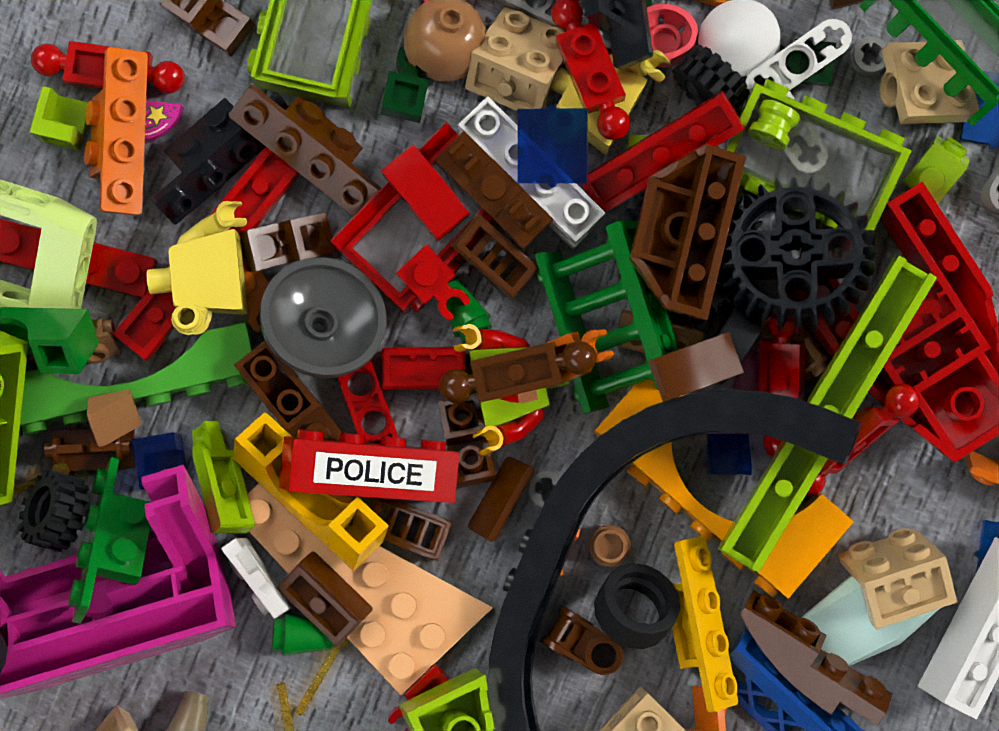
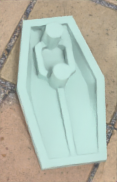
[801,575,940,666]

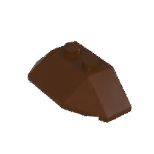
[629,144,746,321]

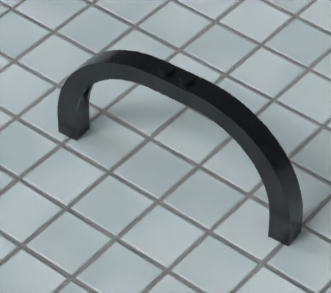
[488,390,863,731]

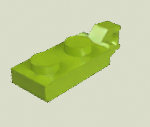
[191,421,255,533]

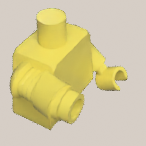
[547,50,670,155]
[147,201,248,335]

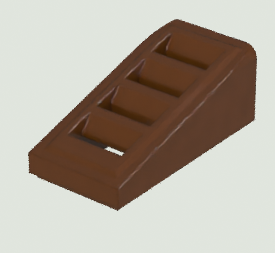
[450,213,539,299]
[369,498,453,561]

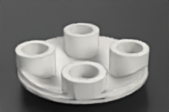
[698,0,780,77]

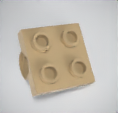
[879,41,979,124]

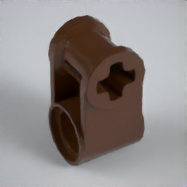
[540,605,623,675]

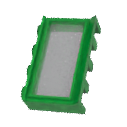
[859,0,999,127]

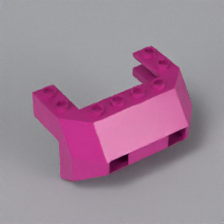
[0,465,236,699]

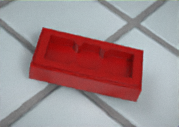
[382,347,465,390]

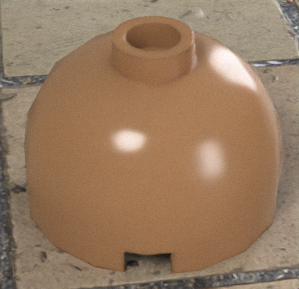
[404,0,486,82]

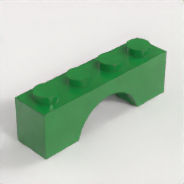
[0,307,99,374]

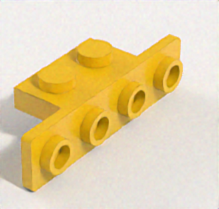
[672,536,738,712]

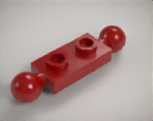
[551,0,630,140]
[31,41,185,96]
[759,318,805,457]
[805,383,920,497]

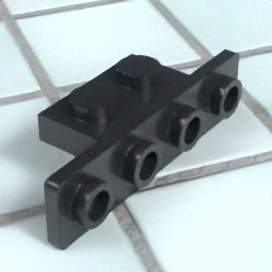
[581,0,653,70]
[152,92,289,225]

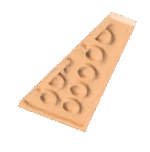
[248,483,493,695]

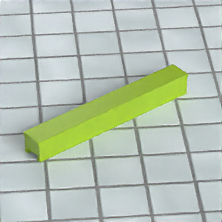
[717,255,937,572]

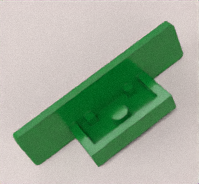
[68,457,150,624]

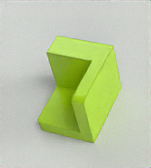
[30,86,88,151]

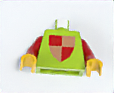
[453,324,570,456]

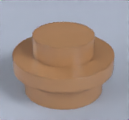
[589,525,631,567]

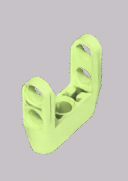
[0,179,97,309]

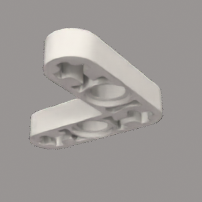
[745,19,852,172]

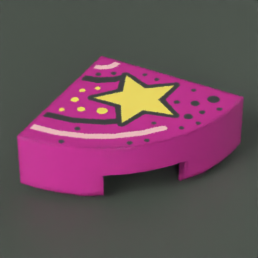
[145,100,184,143]

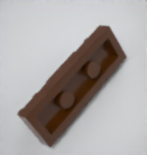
[434,131,553,250]

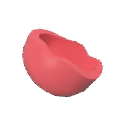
[647,4,698,68]

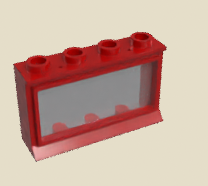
[331,122,495,316]

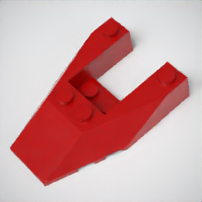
[775,181,999,463]

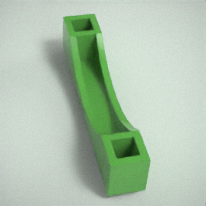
[20,322,256,436]

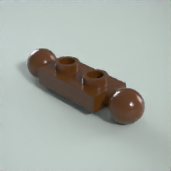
[439,341,596,403]

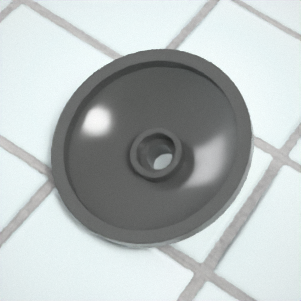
[259,257,387,378]

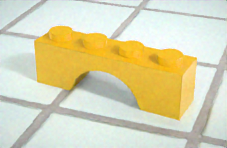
[232,412,389,571]

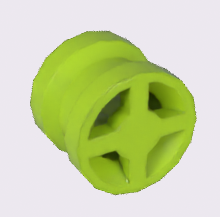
[748,99,800,150]

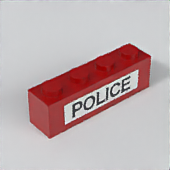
[279,429,460,503]

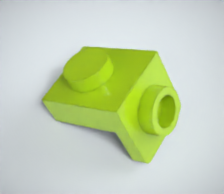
[903,136,970,204]

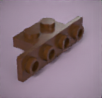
[229,85,381,216]

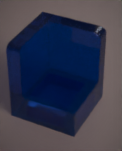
[132,432,187,490]

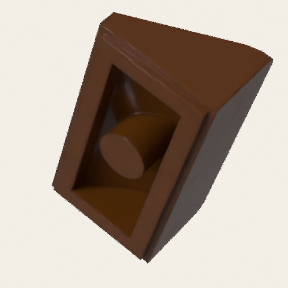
[468,457,535,542]
[277,551,373,647]

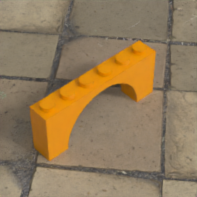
[593,379,854,599]

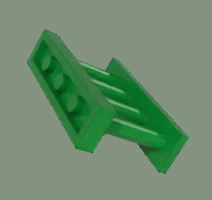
[535,221,679,414]

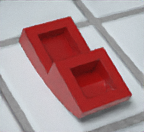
[381,145,470,241]

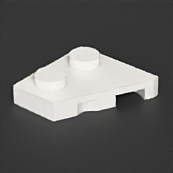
[221,538,293,619]

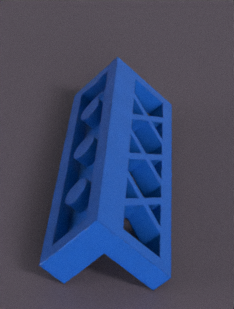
[729,628,864,731]

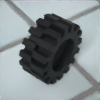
[672,44,750,111]
[18,469,90,552]

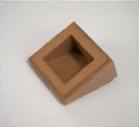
[87,389,141,447]

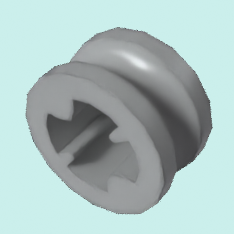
[849,36,886,78]
[528,471,560,508]

